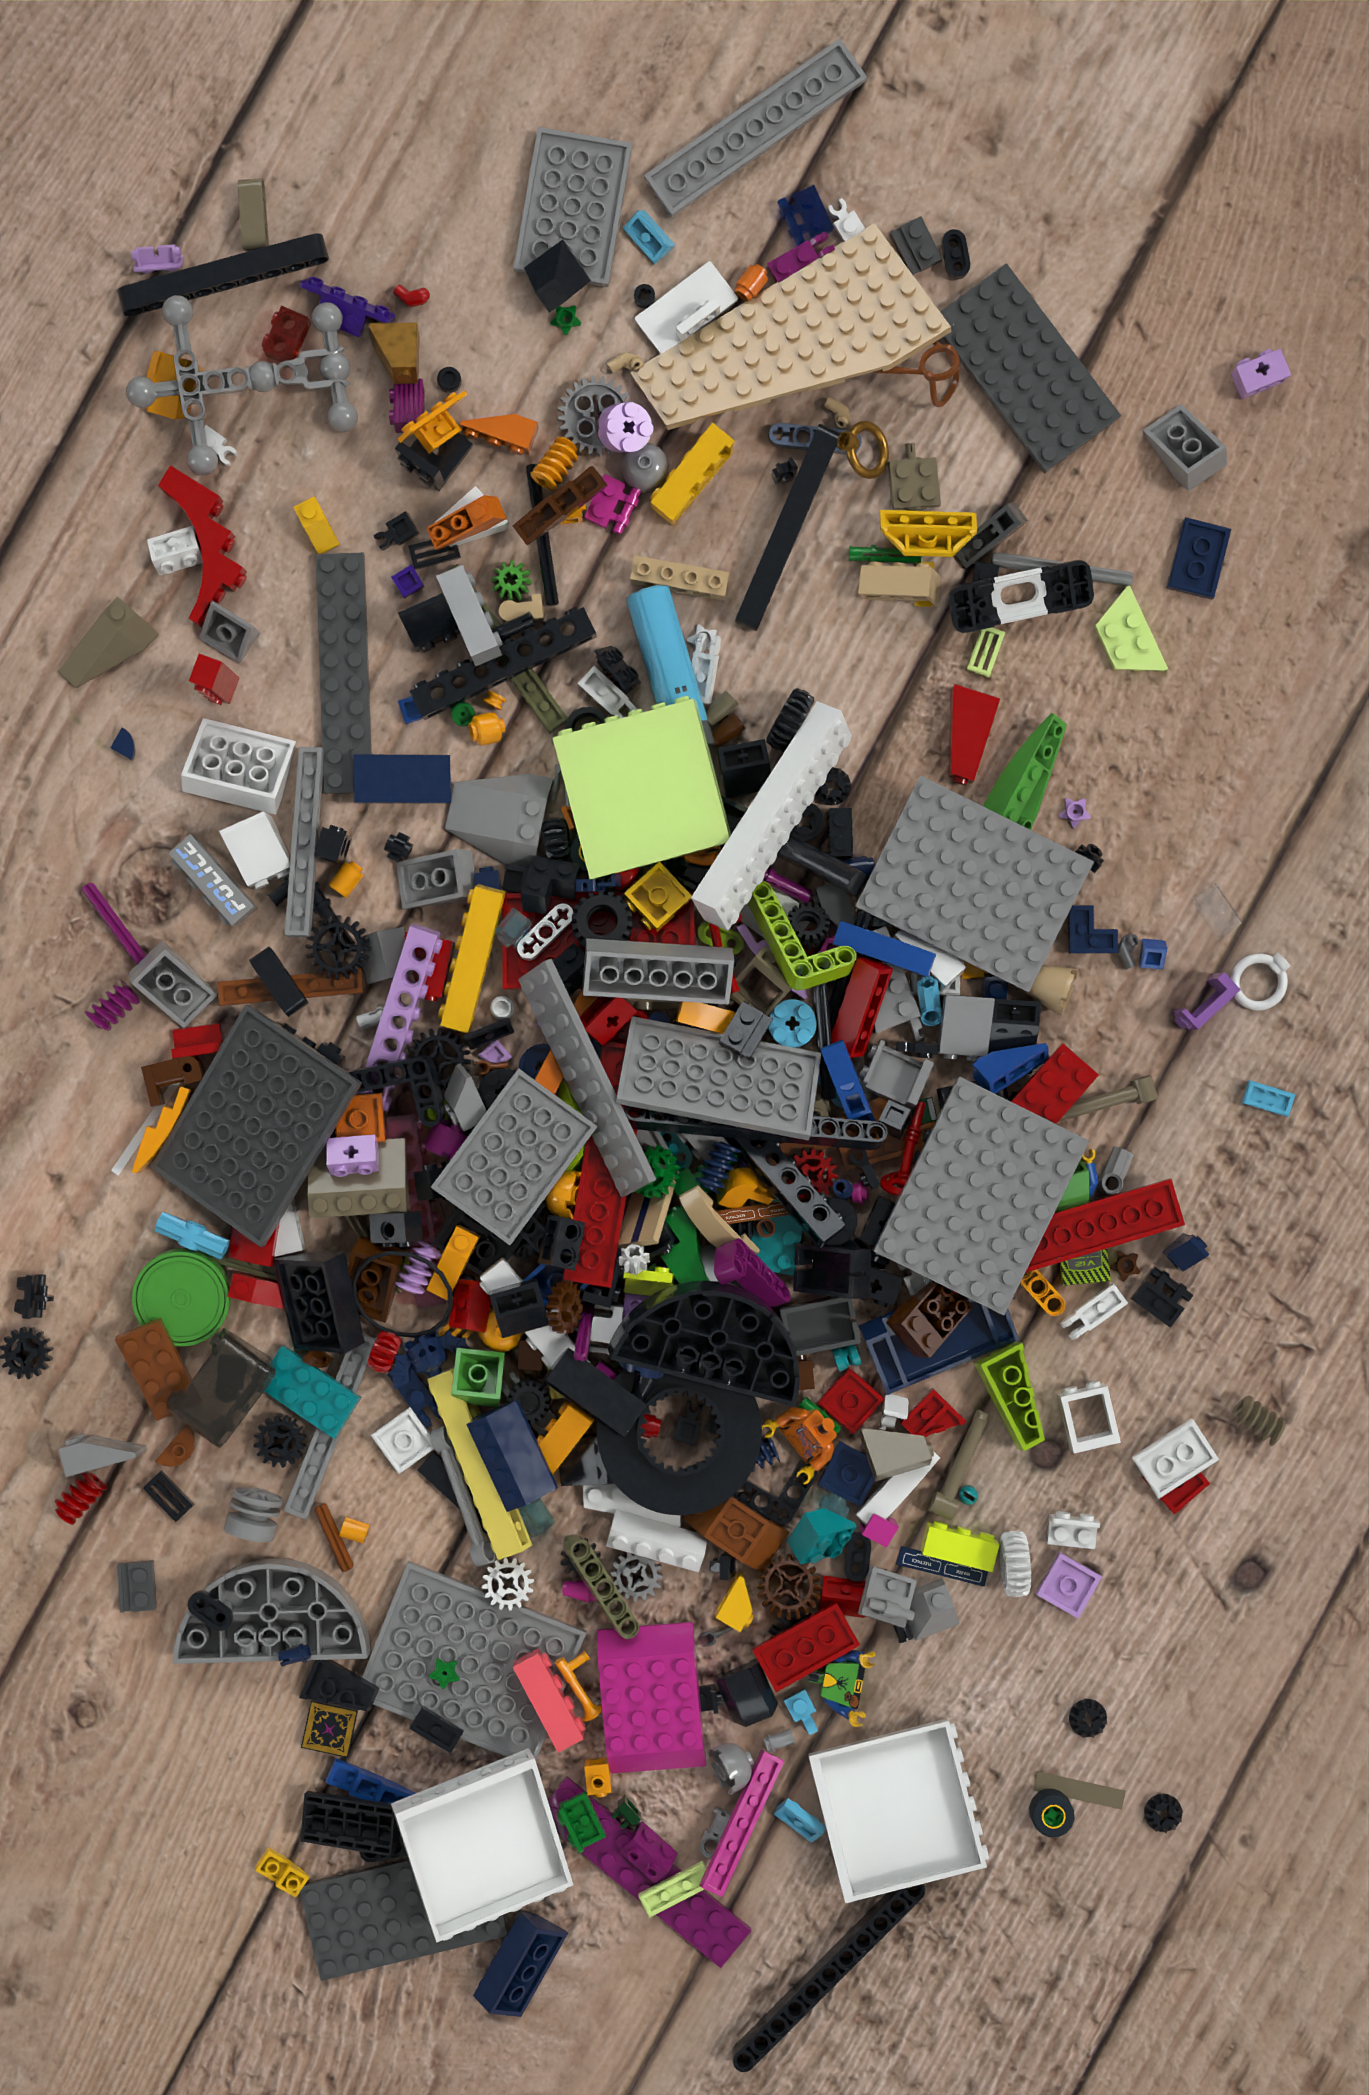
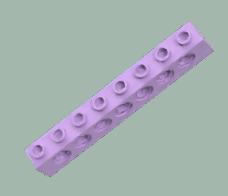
[357,924,443,1112]

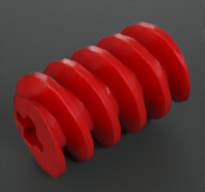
[55,1472,107,1525]

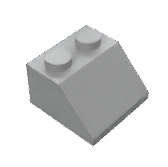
[444,1063,487,1131]

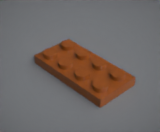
[115,1318,202,1421]

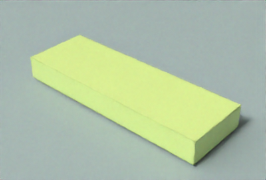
[638,1860,707,1918]

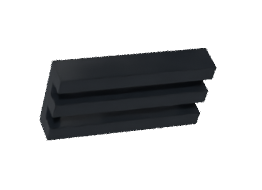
[408,540,461,570]
[143,1470,195,1522]

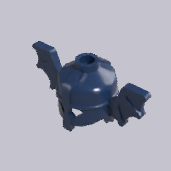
[389,1331,471,1389]

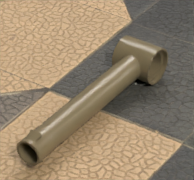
[1059,1075,1158,1122]
[928,1409,990,1520]

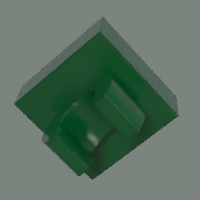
[612,1795,641,1829]

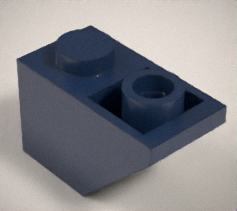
[1162,1233,1209,1272]

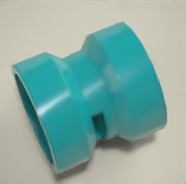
[831,1344,862,1372]

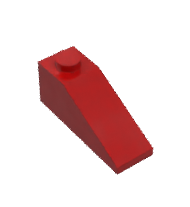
[227,1271,285,1309]

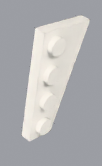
[583,1484,681,1527]

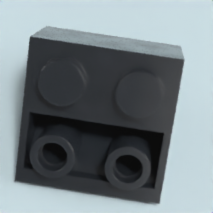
[717,739,771,798]
[489,1277,549,1338]

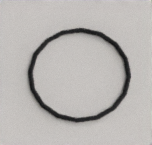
[351,1251,453,1338]

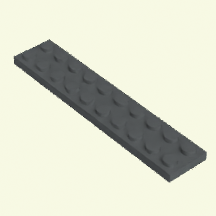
[316,552,372,794]

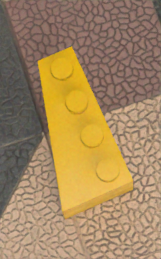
[650,422,735,526]

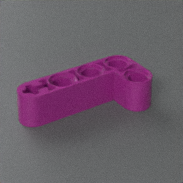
[714,1238,791,1309]

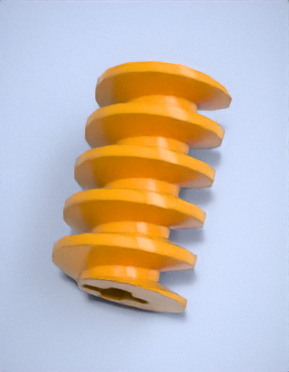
[530,436,578,491]

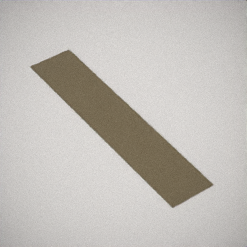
[1033,1771,1126,1810]

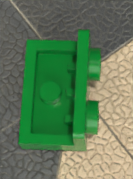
[557,1791,606,1854]

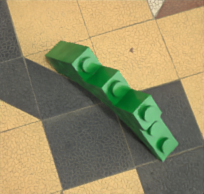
[661,1152,740,1284]

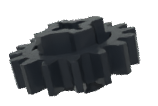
[0,1327,54,1380]
[253,1414,307,1468]

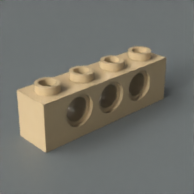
[630,555,729,601]

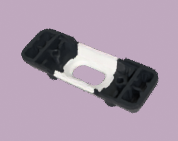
[949,560,1094,633]

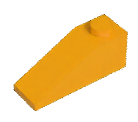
[426,1225,481,1301]

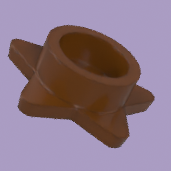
[1110,1251,1140,1282]

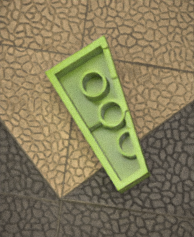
[974,1341,1045,1451]

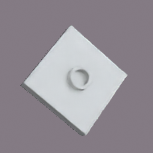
[371,1407,434,1474]

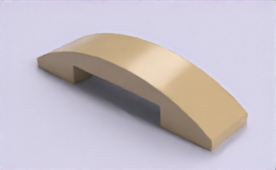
[679,1185,760,1254]

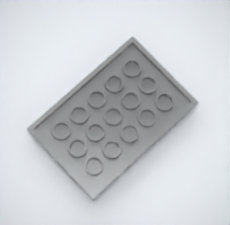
[514,127,632,287]
[431,1068,598,1245]

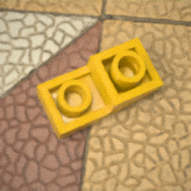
[255,1847,309,1897]

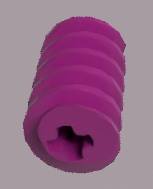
[85,979,140,1031]

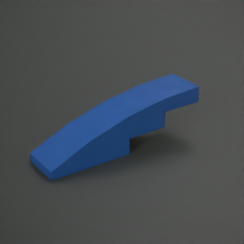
[833,921,936,977]
[325,1758,416,1804]

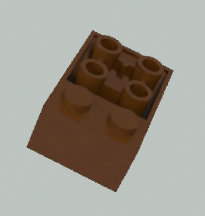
[886,1281,973,1358]

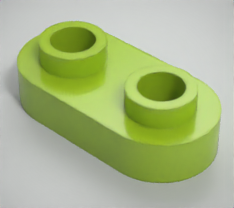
[698,921,744,955]

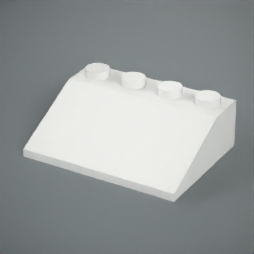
[181,718,296,815]

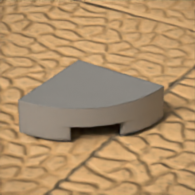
[908,1017,924,1043]

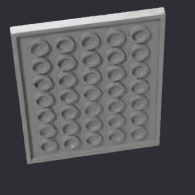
[855,775,1094,992]
[873,1076,1089,1315]
[362,1560,587,1761]

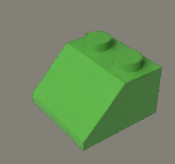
[451,1348,505,1407]

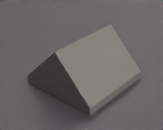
[199,601,260,663]
[361,927,413,984]

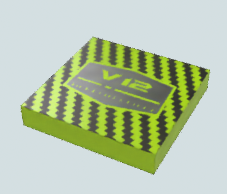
[1060,1249,1111,1286]

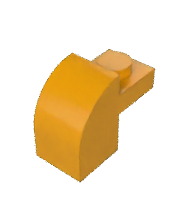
[716,1167,774,1209]

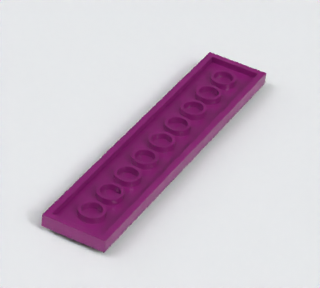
[547,1776,751,1968]

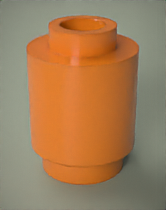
[734,264,768,301]

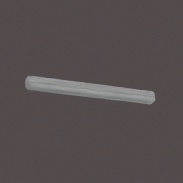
[991,552,1133,586]

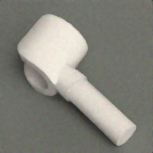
[879,1414,896,1431]

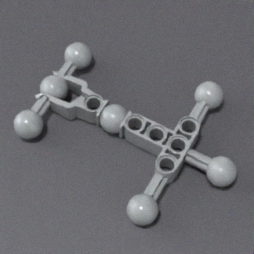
[126,295,358,475]

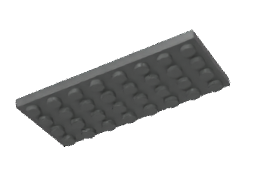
[940,263,1121,474]
[300,1858,508,1981]

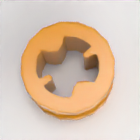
[482,690,507,711]

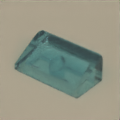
[518,1498,555,1537]

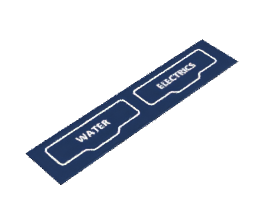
[897,1546,988,1587]

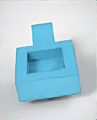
[784,1688,818,1735]

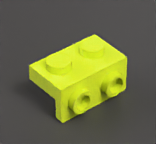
[623,1267,675,1296]

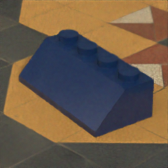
[466,1400,558,1512]
[473,1911,568,2017]

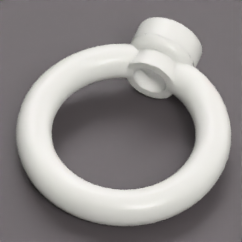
[1230,953,1291,1011]

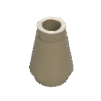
[706,690,739,726]

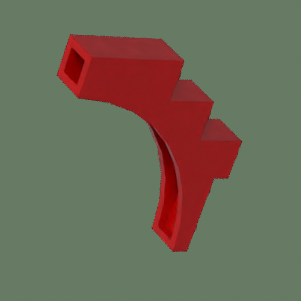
[158,465,247,627]

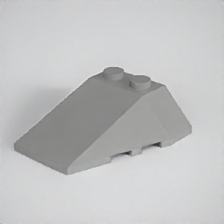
[445,774,553,868]

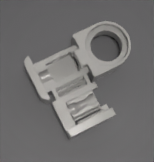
[700,1807,732,1859]

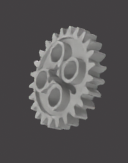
[557,376,633,456]

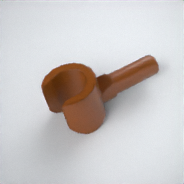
[473,1060,508,1077]

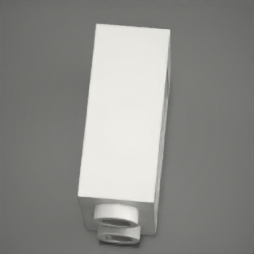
[1057,1381,1121,1453]

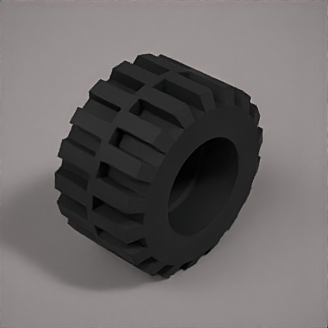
[572,891,633,948]

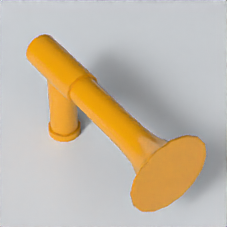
[555,1650,602,1722]

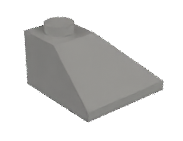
[907,1578,960,1641]

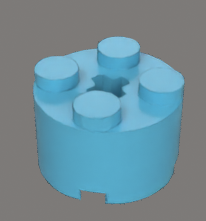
[768,999,817,1048]

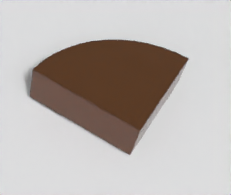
[302,1350,333,1368]

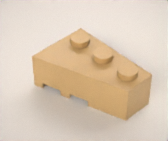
[858,562,942,606]

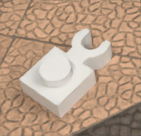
[828,198,865,242]
[192,425,238,466]

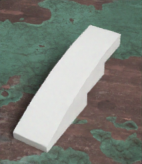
[855,1452,940,1525]

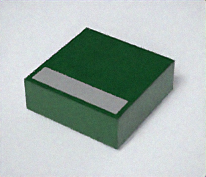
[911,1097,937,1124]

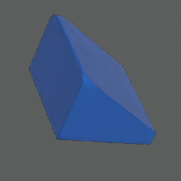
[1139,939,1168,970]

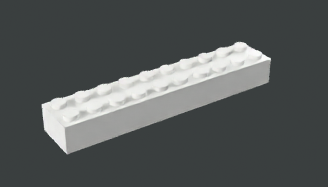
[691,701,852,931]

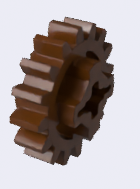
[546,1280,583,1334]

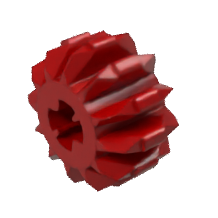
[367,1331,402,1374]

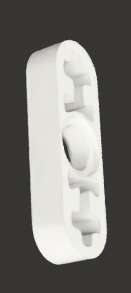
[517,904,574,961]

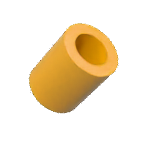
[328,860,364,898]

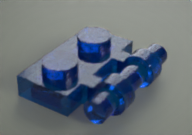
[777,185,834,246]

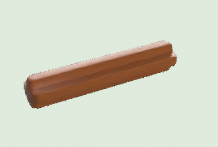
[314,1503,354,1572]

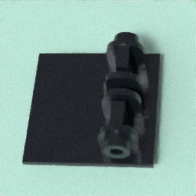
[594,646,641,695]

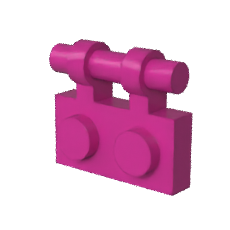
[584,474,641,535]

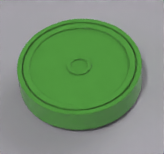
[132,1248,232,1346]

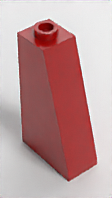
[949,684,1000,786]

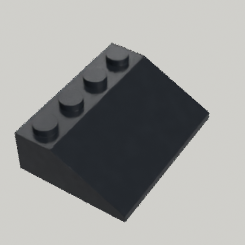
[432,1200,546,1276]
[273,1251,365,1354]

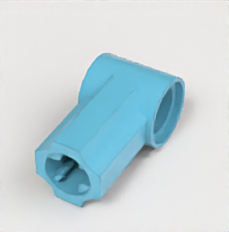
[917,976,942,1026]

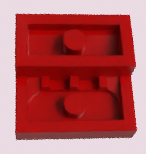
[228,1222,280,1267]

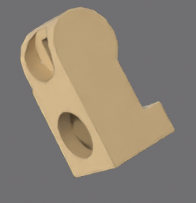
[499,594,545,623]

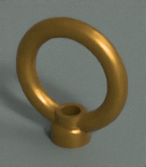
[837,421,889,479]

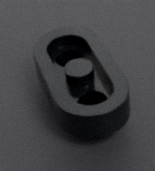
[941,229,970,280]
[844,1532,871,1581]
[187,1590,233,1631]

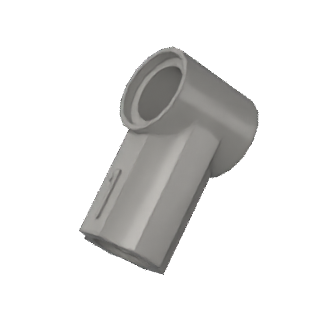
[1098,1146,1134,1194]

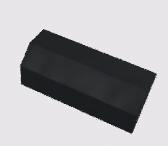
[301,1791,401,1856]

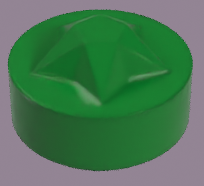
[450,701,475,727]

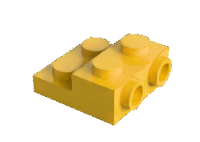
[624,862,692,932]

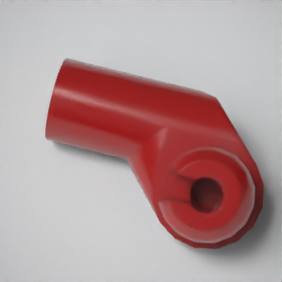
[393,284,430,307]

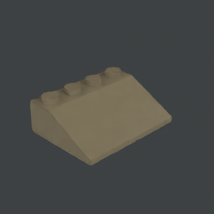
[308,1138,410,1218]

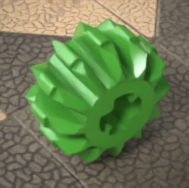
[491,560,532,601]

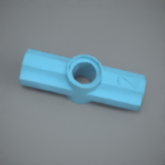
[154,1212,230,1259]

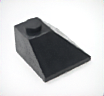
[524,239,591,313]

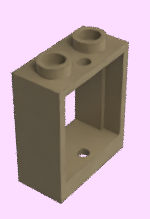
[730,946,792,1016]

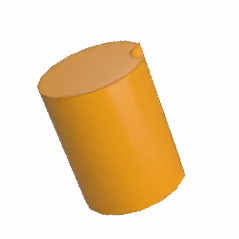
[339,1517,370,1544]

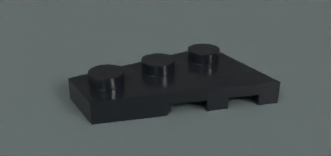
[299,1660,380,1711]

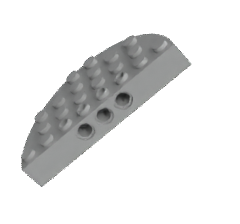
[173,1558,371,1664]

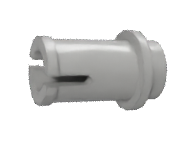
[763,1729,795,1753]

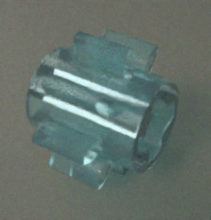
[819,1492,850,1518]

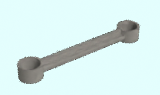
[430,1426,495,1567]

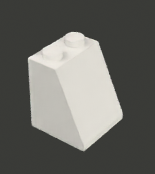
[219,811,291,889]

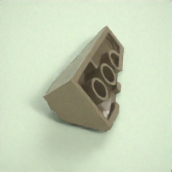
[58,596,159,688]

